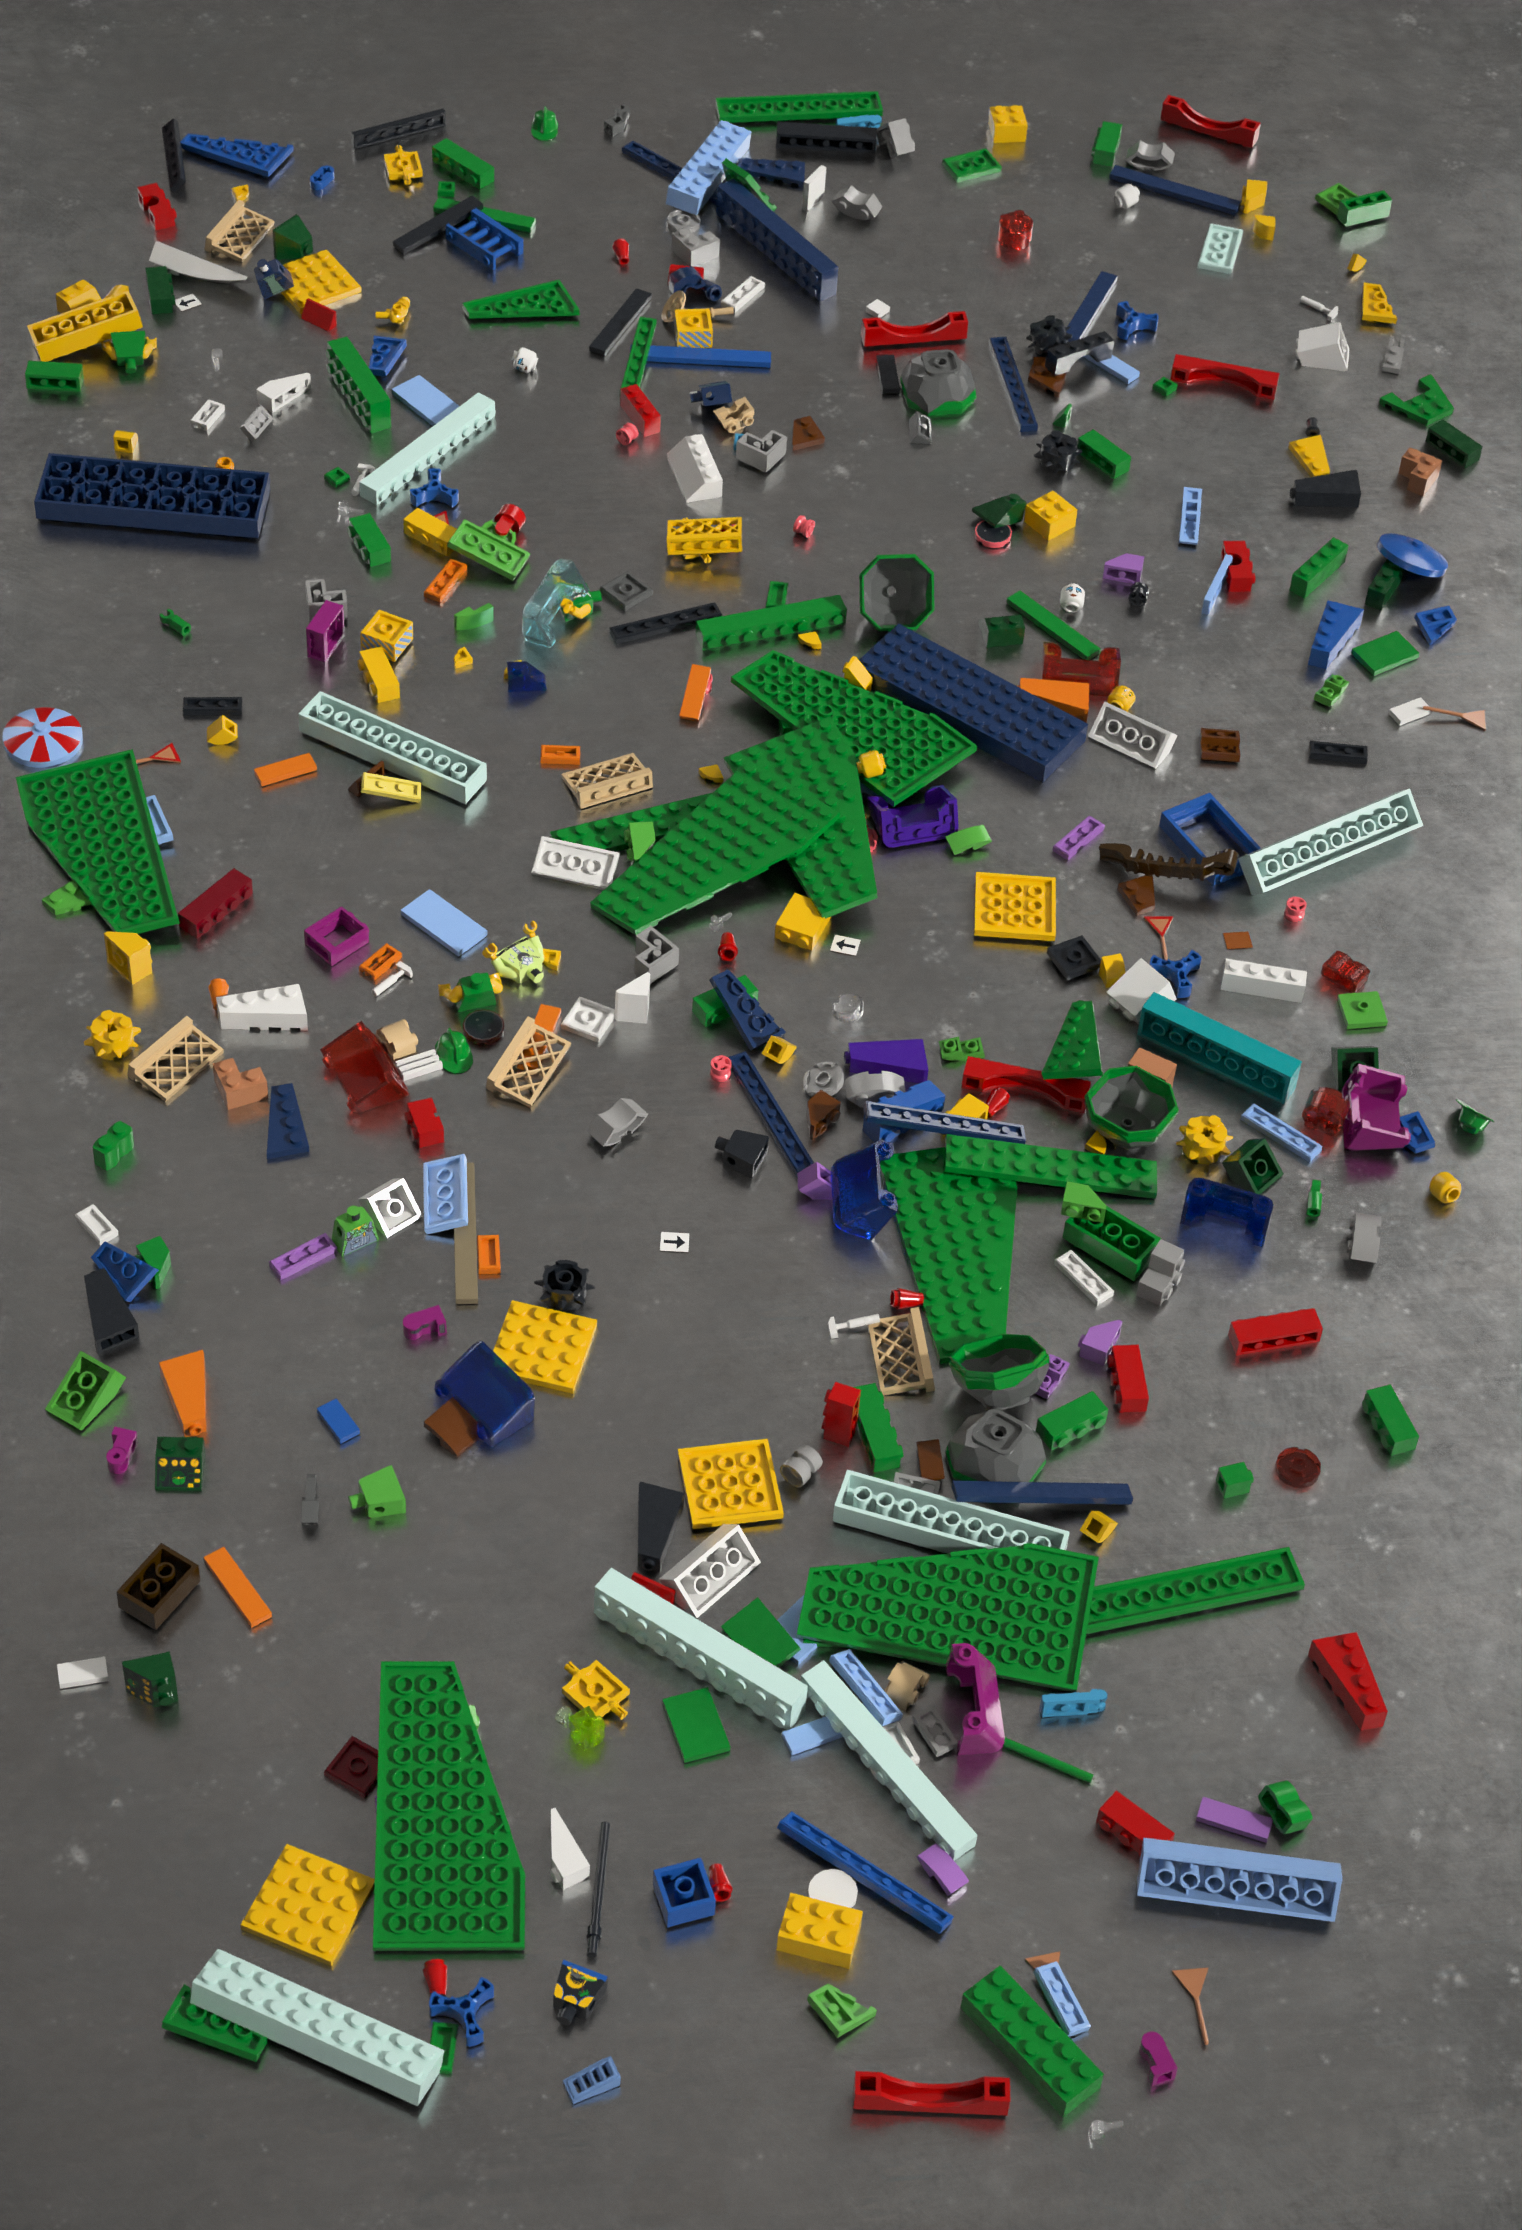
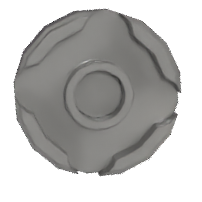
[666,209,700,233]
[803,1061,845,1097]

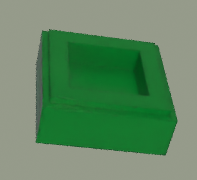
[437,181,455,197]
[1152,376,1178,397]
[324,467,350,488]

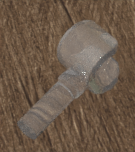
[212,348,223,371]
[338,501,364,516]
[709,912,733,932]
[555,1706,590,1727]
[1089,2120,1124,2140]

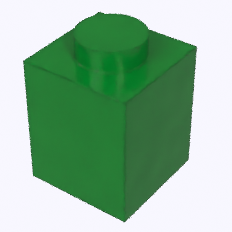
[1216,1462,1254,1499]

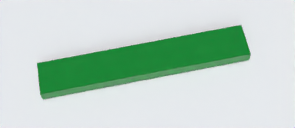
[433,197,536,233]
[620,316,657,390]
[1006,590,1101,661]

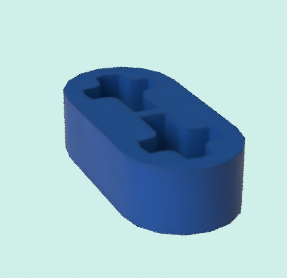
[310,165,334,190]

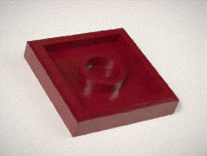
[324,1736,378,1798]

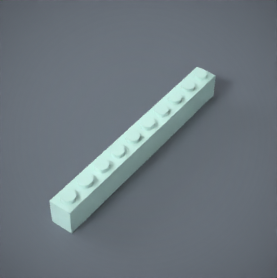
[359,392,495,505]
[801,1660,978,1861]

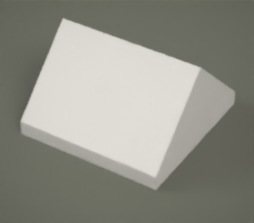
[615,972,650,1024]

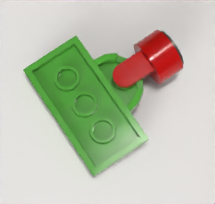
[447,504,530,581]

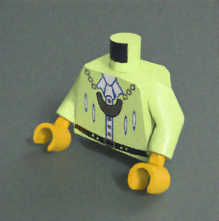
[482,921,544,983]

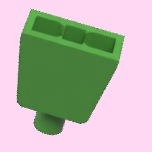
[348,1465,406,1518]

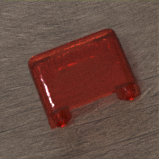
[1042,642,1121,697]
[320,1021,410,1114]

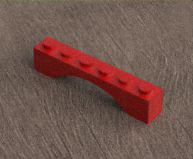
[1160,95,1261,148]
[861,311,968,347]
[1170,354,1280,400]
[961,1056,1091,1114]
[853,2071,1010,2116]

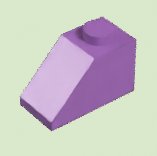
[1103,553,1144,584]
[797,1162,846,1200]
[1078,1320,1123,1366]

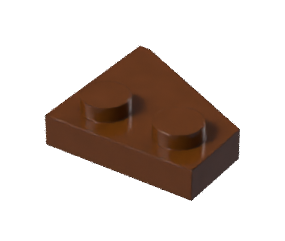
[1028,365,1067,398]
[792,416,825,451]
[1117,875,1155,916]

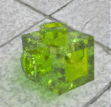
[568,1706,606,1750]

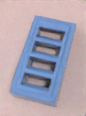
[563,2056,621,2104]

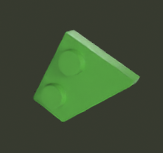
[42,880,91,915]
[807,1984,877,2038]

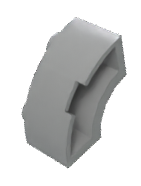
[1126,140,1175,171]
[831,185,883,220]
[845,1071,906,1108]
[587,1098,648,1146]
[1346,1212,1381,1263]

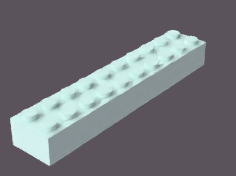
[298,691,487,804]
[1238,789,1423,895]
[833,1470,1070,1554]
[594,1568,808,1730]
[190,1949,444,2106]

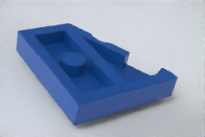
[1414,606,1457,645]
[1400,1111,1435,1154]

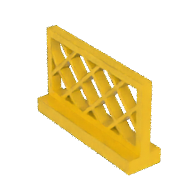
[667,517,742,555]

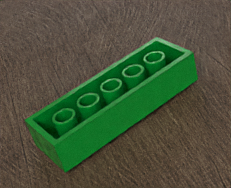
[326,336,391,433]
[960,1965,1104,2118]

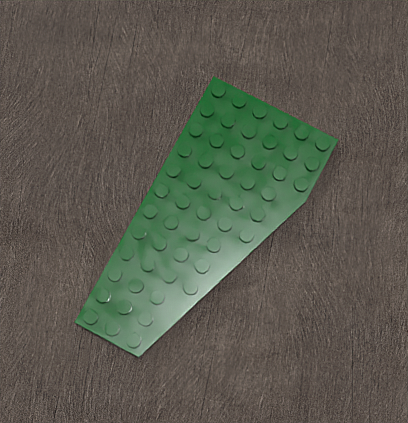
[731,650,977,807]
[724,717,878,919]
[16,749,180,934]
[590,760,840,935]
[877,1147,1017,1364]
[796,1543,1099,1692]
[373,1661,525,1951]

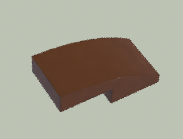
[917,1439,945,1481]

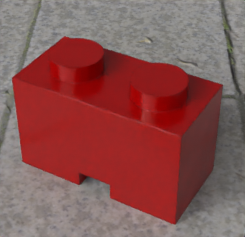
[404,1097,444,1148]

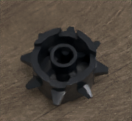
[1026,315,1072,355]
[1034,430,1082,473]
[534,1260,595,1311]

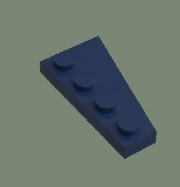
[738,158,805,187]
[709,969,786,1051]
[267,1083,309,1159]

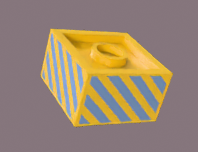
[674,309,713,348]
[360,610,413,662]

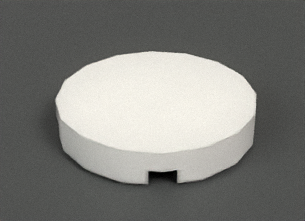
[808,1869,858,1908]

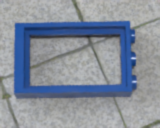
[1159,793,1261,886]

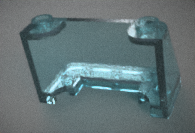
[522,559,589,648]

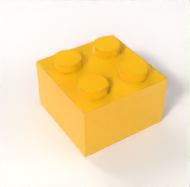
[988,105,1028,143]
[1024,490,1077,541]

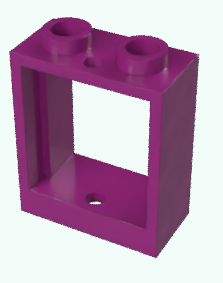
[306,600,345,662]
[304,906,369,967]

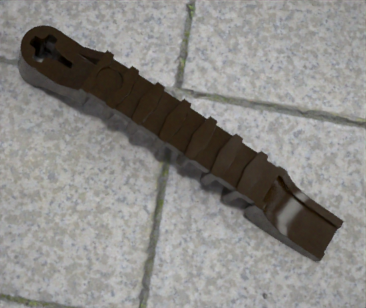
[1099,843,1239,881]

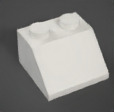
[358,1178,423,1237]

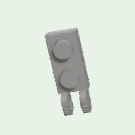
[1382,336,1405,374]

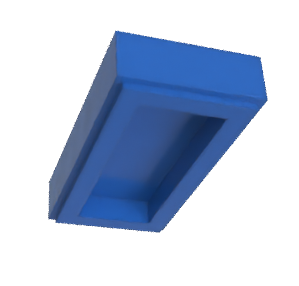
[317,1398,360,1444]

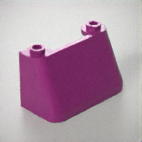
[1341,1064,1411,1151]
[946,1643,1005,1756]

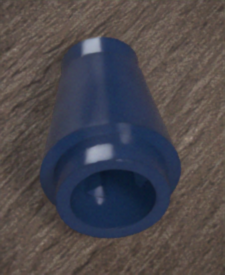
[701,279,722,301]

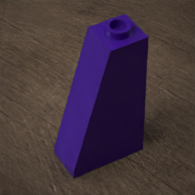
[844,1039,929,1084]

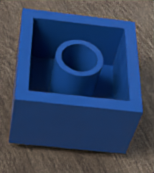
[653,1858,716,1928]

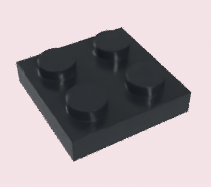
[1047,935,1101,980]

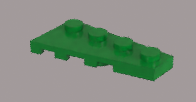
[162,1984,267,2062]

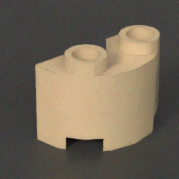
[713,397,754,433]
[375,1019,418,1062]
[884,1661,930,1712]

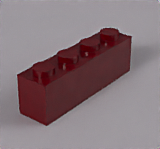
[178,868,253,939]

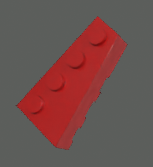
[1308,1632,1388,1731]

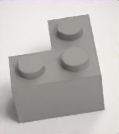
[877,118,915,159]
[671,228,720,266]
[736,430,787,472]
[305,579,348,622]
[634,926,679,984]
[1136,1239,1185,1306]

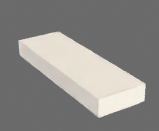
[721,276,765,313]
[1054,1250,1114,1306]

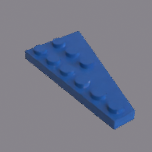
[181,134,294,177]

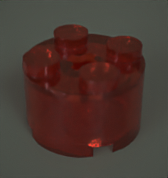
[998,210,1033,250]
[1302,1087,1350,1136]

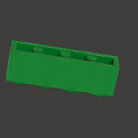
[432,138,494,189]
[1289,537,1349,599]
[854,1383,904,1473]

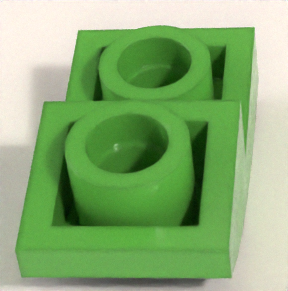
[454,603,494,631]
[1313,674,1349,707]
[946,825,992,855]
[939,1037,985,1061]

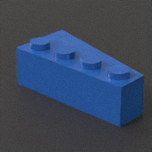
[1308,600,1364,669]
[862,1080,945,1146]

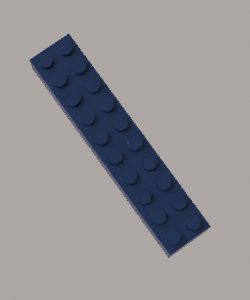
[716,179,839,302]

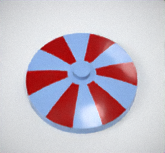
[3,707,83,768]

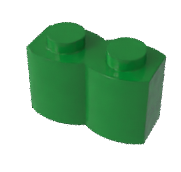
[93,1121,134,1171]
[1258,1780,1313,1834]

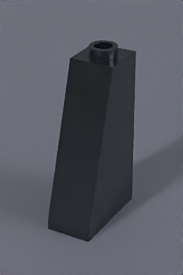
[1290,470,1361,508]
[84,1268,139,1354]
[637,1481,684,1572]

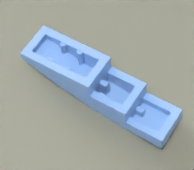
[1179,487,1202,545]

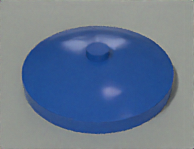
[1377,533,1448,577]

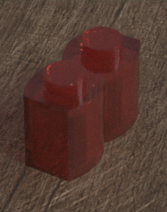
[1321,951,1370,993]

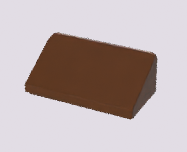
[348,760,384,797]

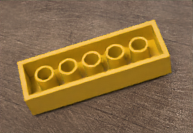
[27,290,143,362]

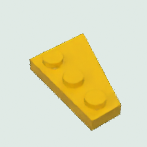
[1362,283,1397,324]
[1288,435,1330,477]

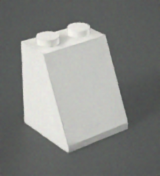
[1295,322,1349,371]
[1106,958,1177,1025]

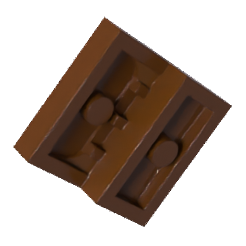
[1200,728,1241,762]
[424,1395,488,1457]

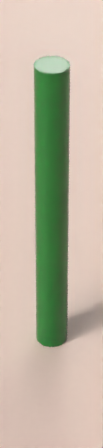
[1002,1737,1094,1783]

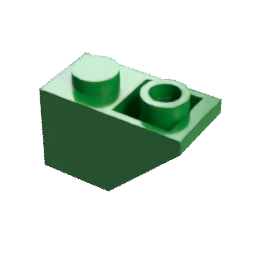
[134,1236,171,1290]

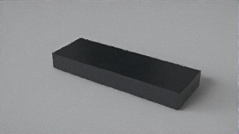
[876,355,900,394]
[183,697,243,716]
[1309,741,1368,764]

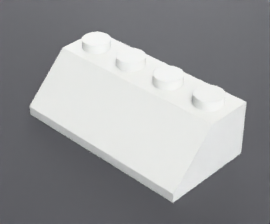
[667,434,723,503]
[1088,701,1178,768]
[1221,958,1307,1003]
[659,1524,761,1618]

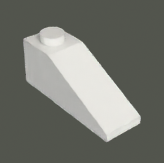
[256,373,311,413]
[550,1808,590,1890]

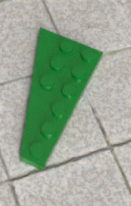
[462,279,580,319]
[1042,1000,1103,1080]

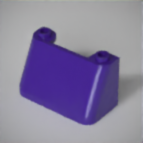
[867,785,959,847]

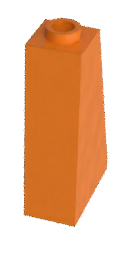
[1016,678,1089,723]
[159,1350,207,1437]

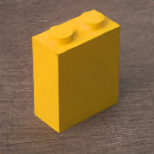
[774,893,831,951]

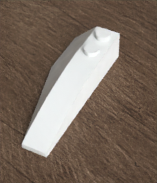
[149,241,254,284]

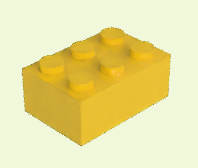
[776,1893,863,1969]

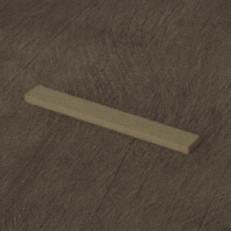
[454,1163,478,1304]

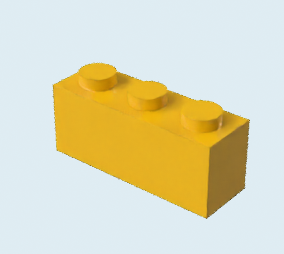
[403,508,457,557]
[357,646,400,703]

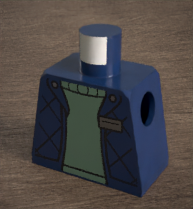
[254,259,294,300]
[689,381,732,406]

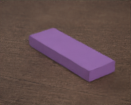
[1052,816,1105,860]
[269,1233,337,1280]
[1196,1797,1273,1843]

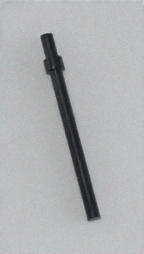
[586,1822,610,1958]

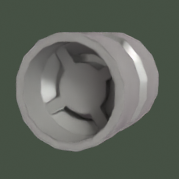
[780,1444,823,1488]

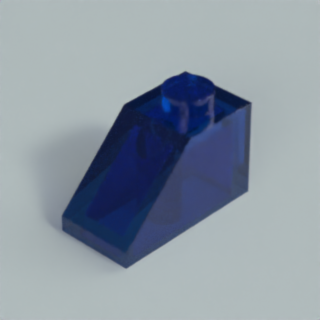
[507,661,547,692]

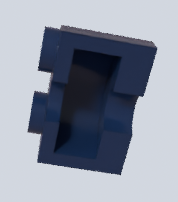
[669,266,707,294]

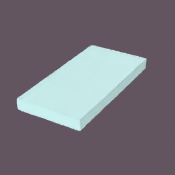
[1198,224,1243,274]

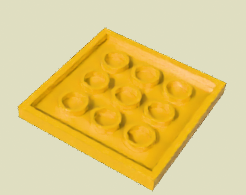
[280,249,361,314]
[974,872,1056,941]
[487,1300,597,1394]
[678,1439,784,1529]
[241,1844,375,1966]

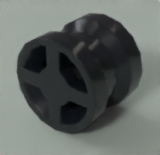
[1128,582,1149,606]

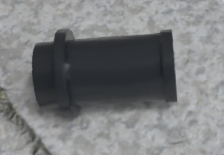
[1306,417,1320,437]

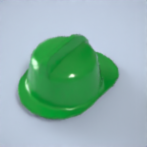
[531,106,558,141]
[435,1028,473,1074]
[1455,1099,1495,1135]

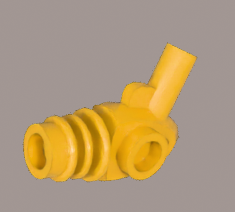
[375,296,410,323]

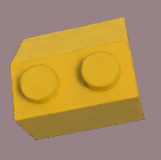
[56,279,101,314]
[104,931,152,985]

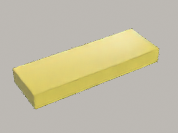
[361,772,421,803]

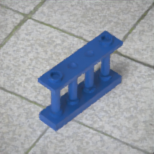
[446,208,523,270]

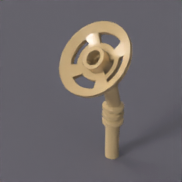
[662,291,734,323]

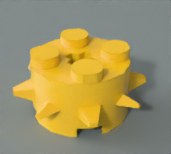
[84,1010,141,1060]
[1176,1115,1233,1164]

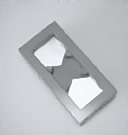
[240,405,273,442]
[893,1472,941,1495]
[912,1706,958,1757]

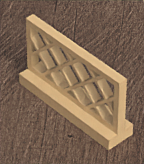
[204,200,275,263]
[561,753,653,809]
[127,1016,224,1102]
[486,1016,571,1108]
[868,1307,935,1396]

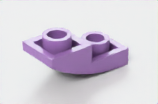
[1035,1354,1070,1399]
[916,1843,969,1896]

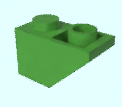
[624,821,655,865]
[1061,1181,1107,1223]

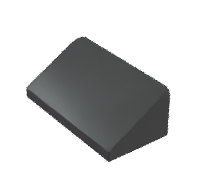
[909,411,932,444]

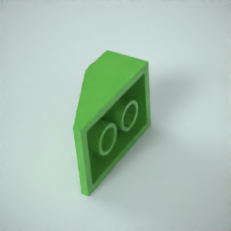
[45,1351,126,1431]

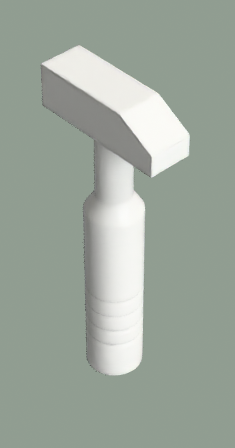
[1300,296,1338,321]
[351,463,375,496]
[371,961,413,997]
[828,1314,880,1339]

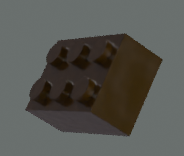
[116,1543,200,1630]

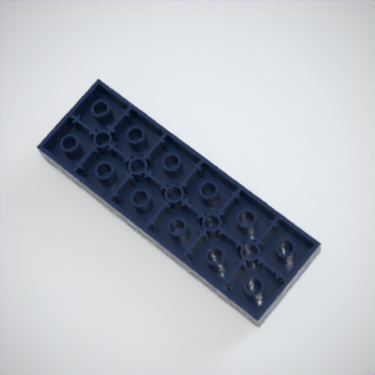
[34,453,270,538]
[859,624,1088,783]

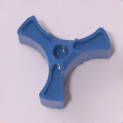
[1116,301,1159,340]
[410,468,459,507]
[1149,950,1202,998]
[429,1977,494,2047]

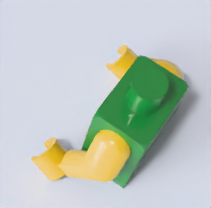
[101,331,157,374]
[548,568,602,621]
[438,972,503,1012]

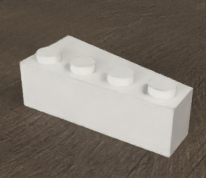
[216,984,308,1031]

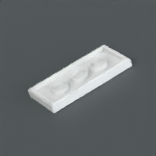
[531,836,620,890]

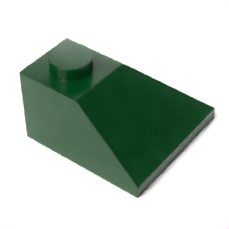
[273,214,313,260]
[972,494,1027,528]

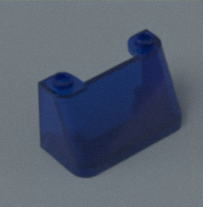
[831,1140,898,1240]
[1180,1178,1274,1247]
[434,1340,535,1447]

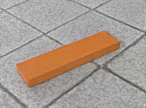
[517,1004,561,1070]
[203,1547,272,1628]

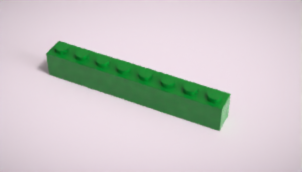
[696,595,847,650]

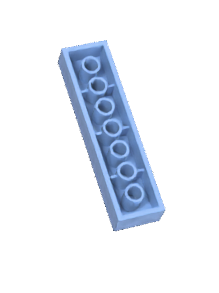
[666,120,752,215]
[1137,1837,1342,1922]

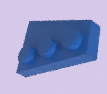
[369,336,407,376]
[91,1241,159,1302]

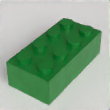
[1062,1206,1161,1281]

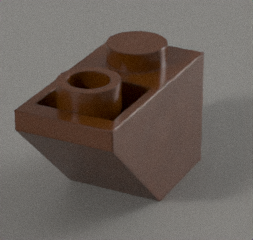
[806,1090,841,1140]

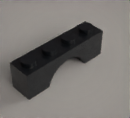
[1045,331,1115,376]

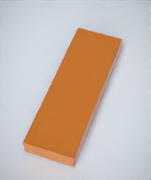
[424,559,467,603]
[679,664,711,722]
[254,753,317,787]

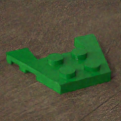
[722,158,777,212]
[1379,374,1454,426]

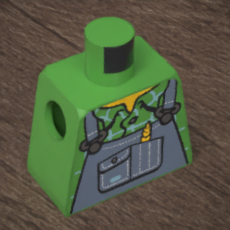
[331,1205,379,1256]

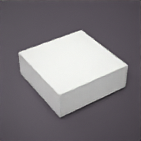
[865,299,890,318]

